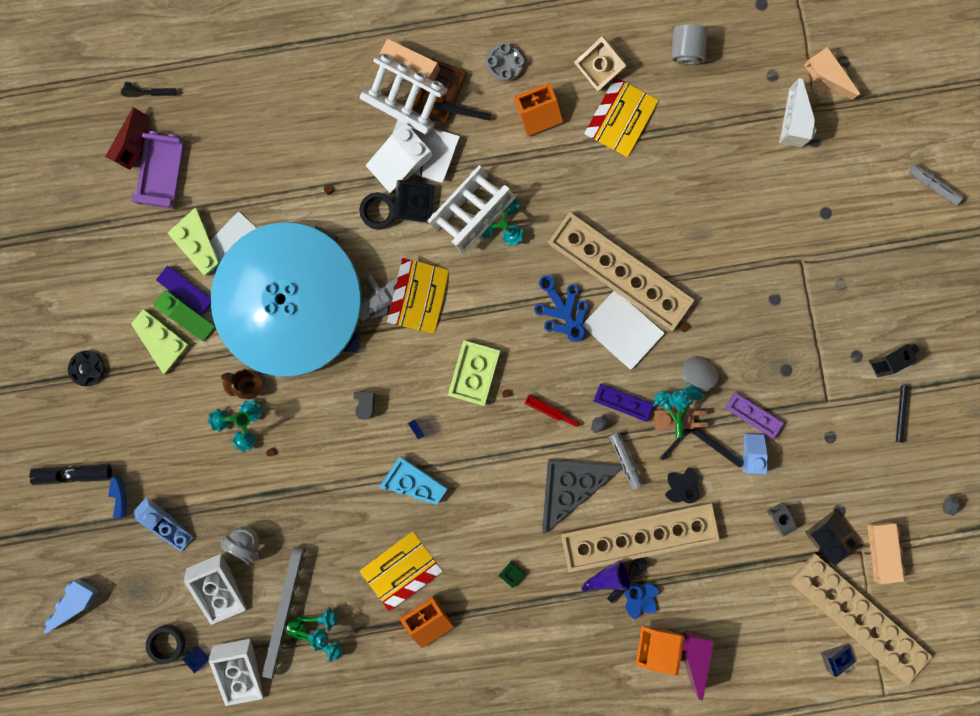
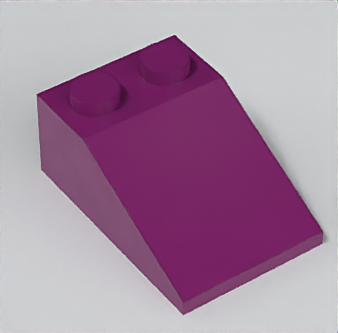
[682,630,714,700]

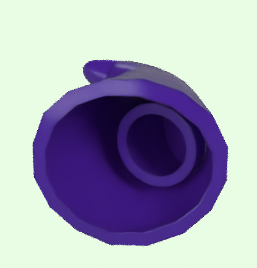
[581,560,630,592]

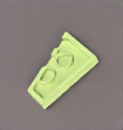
[167,208,220,276]
[131,309,189,375]

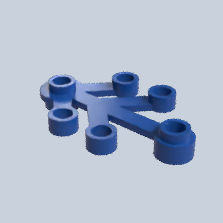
[534,275,588,342]

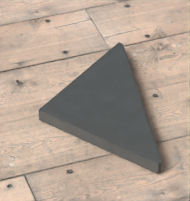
[542,459,622,534]

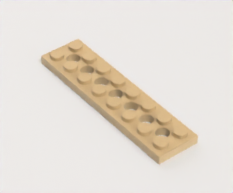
[547,212,694,332]
[561,503,720,572]
[789,553,933,686]

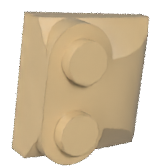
[574,36,628,92]

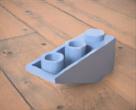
[134,497,194,551]
[44,578,99,633]

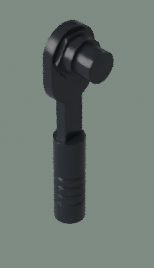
[121,82,176,97]
[607,558,647,604]

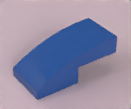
[108,476,127,518]

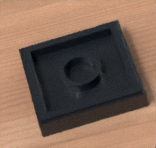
[393,180,435,224]

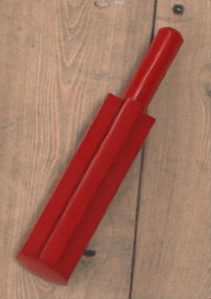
[524,394,579,427]

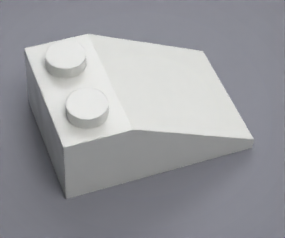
[779,78,816,148]
[366,123,433,194]
[184,554,246,625]
[209,639,263,706]

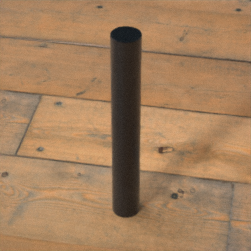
[434,102,491,121]
[895,385,909,443]
[692,428,744,467]

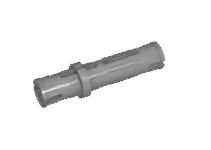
[908,164,963,206]
[609,432,644,490]

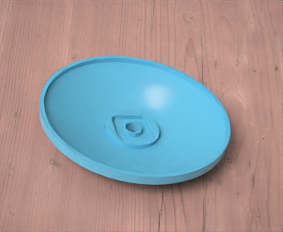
[211,222,362,376]

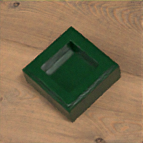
[498,561,525,588]

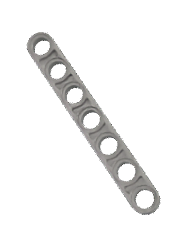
[262,546,304,679]

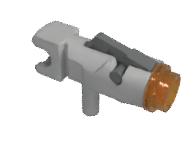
[359,274,398,324]

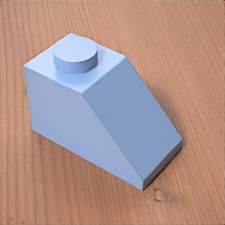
[742,434,767,474]

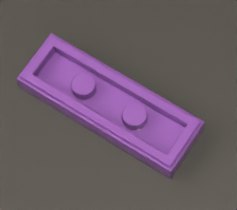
[724,392,784,439]

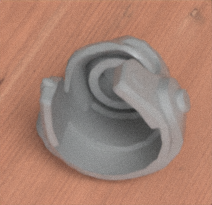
[220,526,260,564]

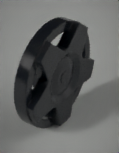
[67,351,105,386]

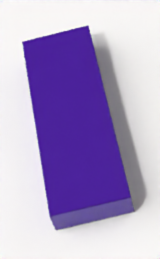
[156,265,211,316]
[593,384,653,422]

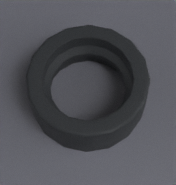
[359,192,395,230]
[146,625,185,664]

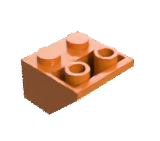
[513,82,563,137]
[400,594,454,648]
[636,626,684,675]

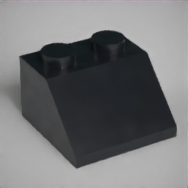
[805,509,860,566]

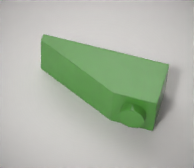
[153,290,215,342]

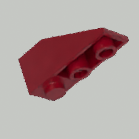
[105,107,149,170]

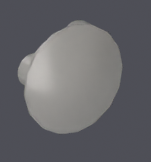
[486,42,524,81]
[682,357,719,391]

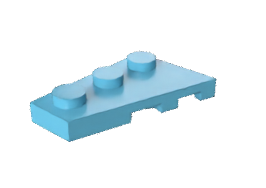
[379,456,448,505]

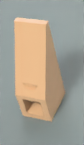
[804,47,860,100]

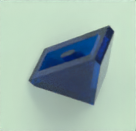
[821,643,856,677]

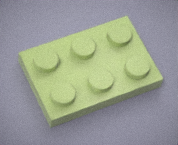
[448,340,500,406]

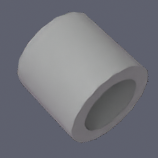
[671,24,707,65]

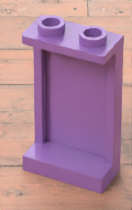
[131,131,185,209]

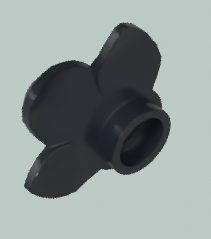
[665,467,699,504]

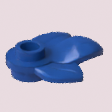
[624,583,659,620]

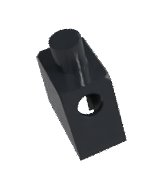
[869,343,920,377]

